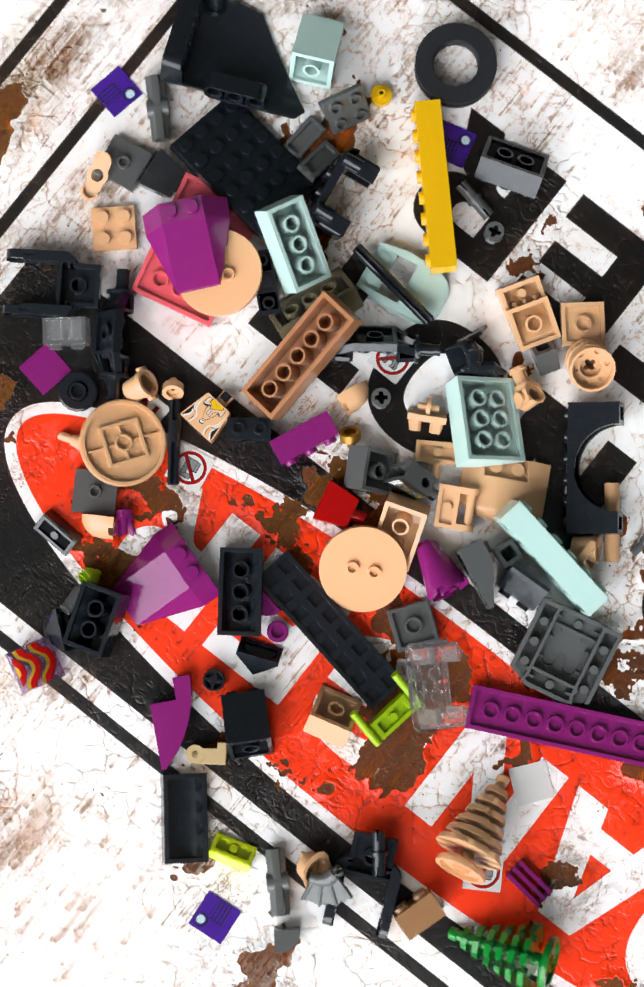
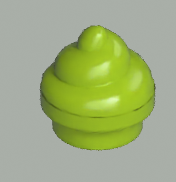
[78,567,102,584]

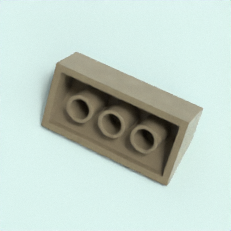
[268,266,364,339]

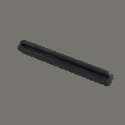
[353,244,434,326]

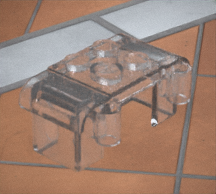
[405,640,469,732]

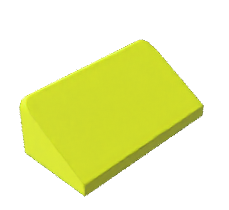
[208,832,258,872]

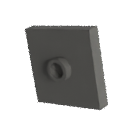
[95,134,152,193]
[71,468,118,516]
[386,599,441,653]

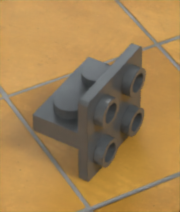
[318,84,371,135]

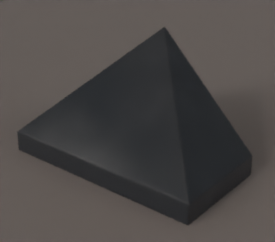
[45,608,77,652]
[236,636,283,675]

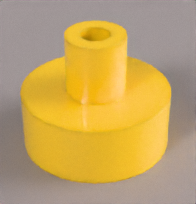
[370,84,392,108]

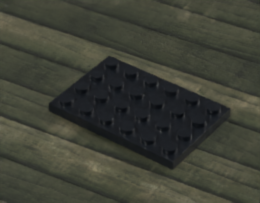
[169,101,322,240]

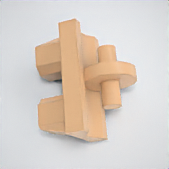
[407,397,447,435]

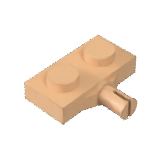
[414,439,456,479]

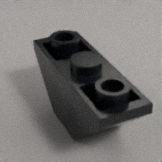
[256,249,281,316]

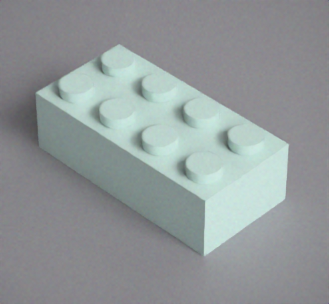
[255,195,332,293]

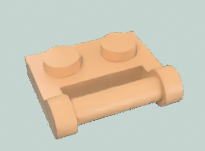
[434,483,480,532]

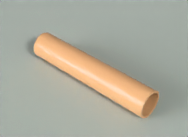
[604,483,620,562]

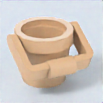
[122,366,159,401]
[570,535,602,571]

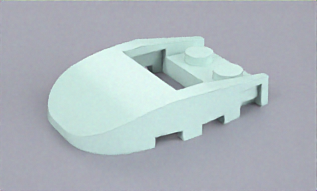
[356,242,449,324]

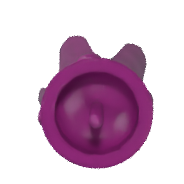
[114,504,137,537]

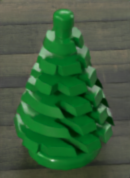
[447,923,561,987]

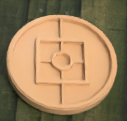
[181,230,263,317]
[79,399,166,487]
[319,525,407,612]

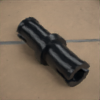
[370,829,388,876]

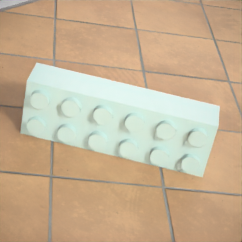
[492,499,609,617]

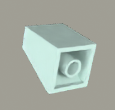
[289,13,345,89]

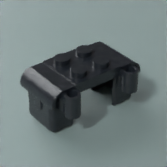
[309,148,380,240]

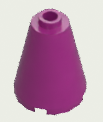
[416,539,469,602]

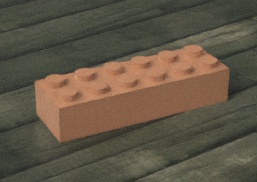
[241,291,363,420]

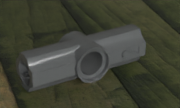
[145,74,171,143]
[265,847,291,917]

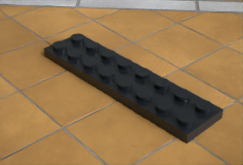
[263,551,399,710]

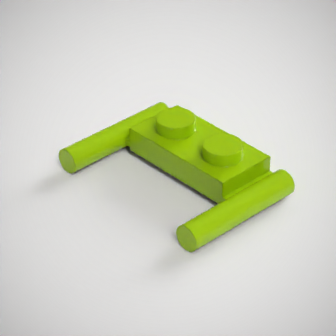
[349,671,424,747]

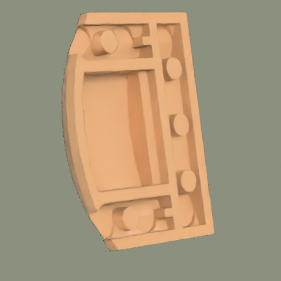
[459,461,551,522]

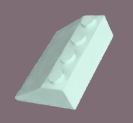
[445,375,526,468]

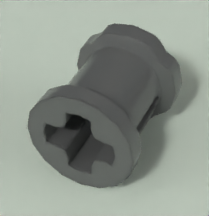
[483,221,505,245]
[371,388,391,409]

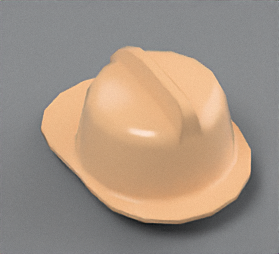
[297,851,331,888]

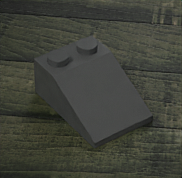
[455,538,494,609]

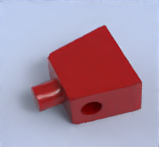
[313,480,367,528]

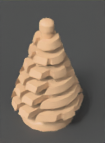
[435,774,510,885]

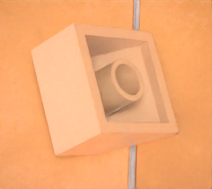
[303,685,362,748]

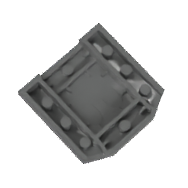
[510,597,623,704]

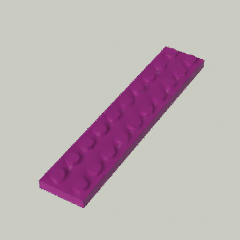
[464,684,644,767]

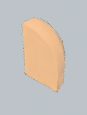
[336,380,369,416]
[82,514,116,540]

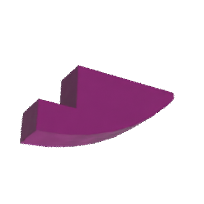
[150,674,193,770]

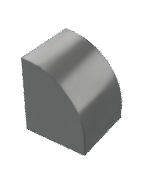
[530,341,561,376]
[492,538,524,569]
[274,926,301,953]

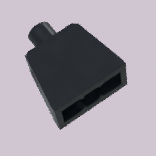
[135,148,186,198]

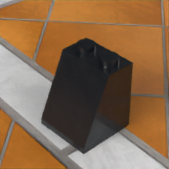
[221,688,274,760]

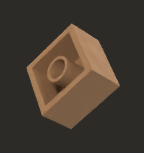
[393,887,446,941]

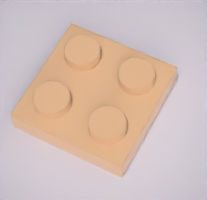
[91,205,138,253]
[560,302,606,347]

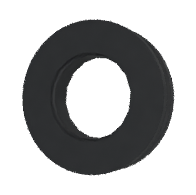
[414,23,497,108]

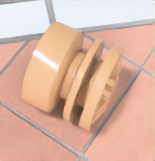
[564,338,616,392]

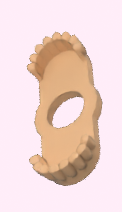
[81,151,112,200]

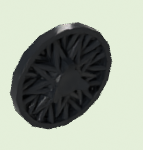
[58,371,99,412]

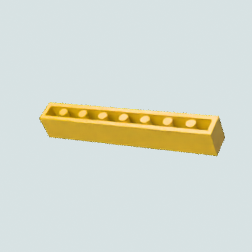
[410,99,457,274]

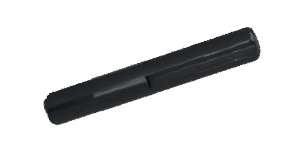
[167,399,181,485]

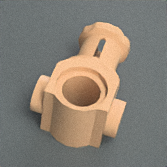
[508,364,546,411]

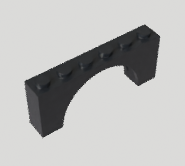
[563,401,625,535]

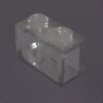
[42,316,90,350]

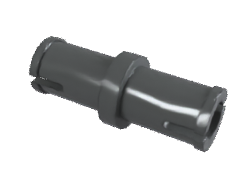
[455,179,494,220]

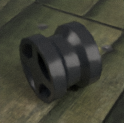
[203,669,225,691]

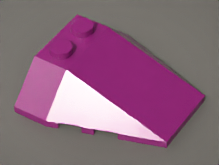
[143,195,231,294]
[113,522,219,625]

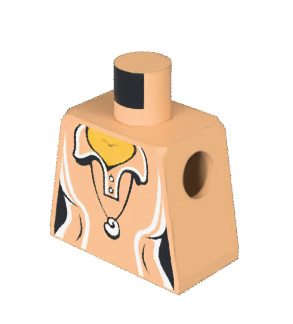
[181,390,233,444]

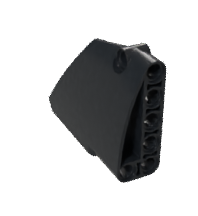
[160,0,305,119]

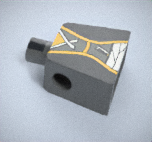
[383,460,439,501]

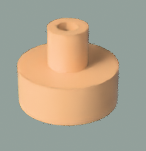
[162,377,184,400]

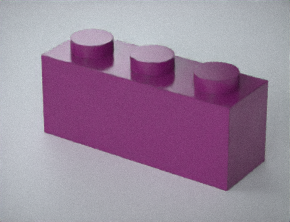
[269,411,339,467]

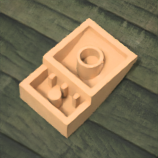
[495,275,561,352]

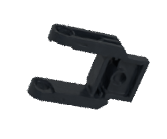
[2,248,103,319]
[322,829,402,939]

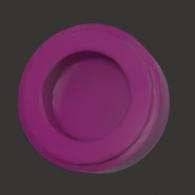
[267,620,289,642]

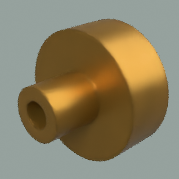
[339,426,361,448]

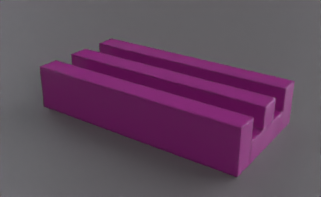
[506,860,553,908]

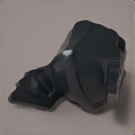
[444,324,507,377]

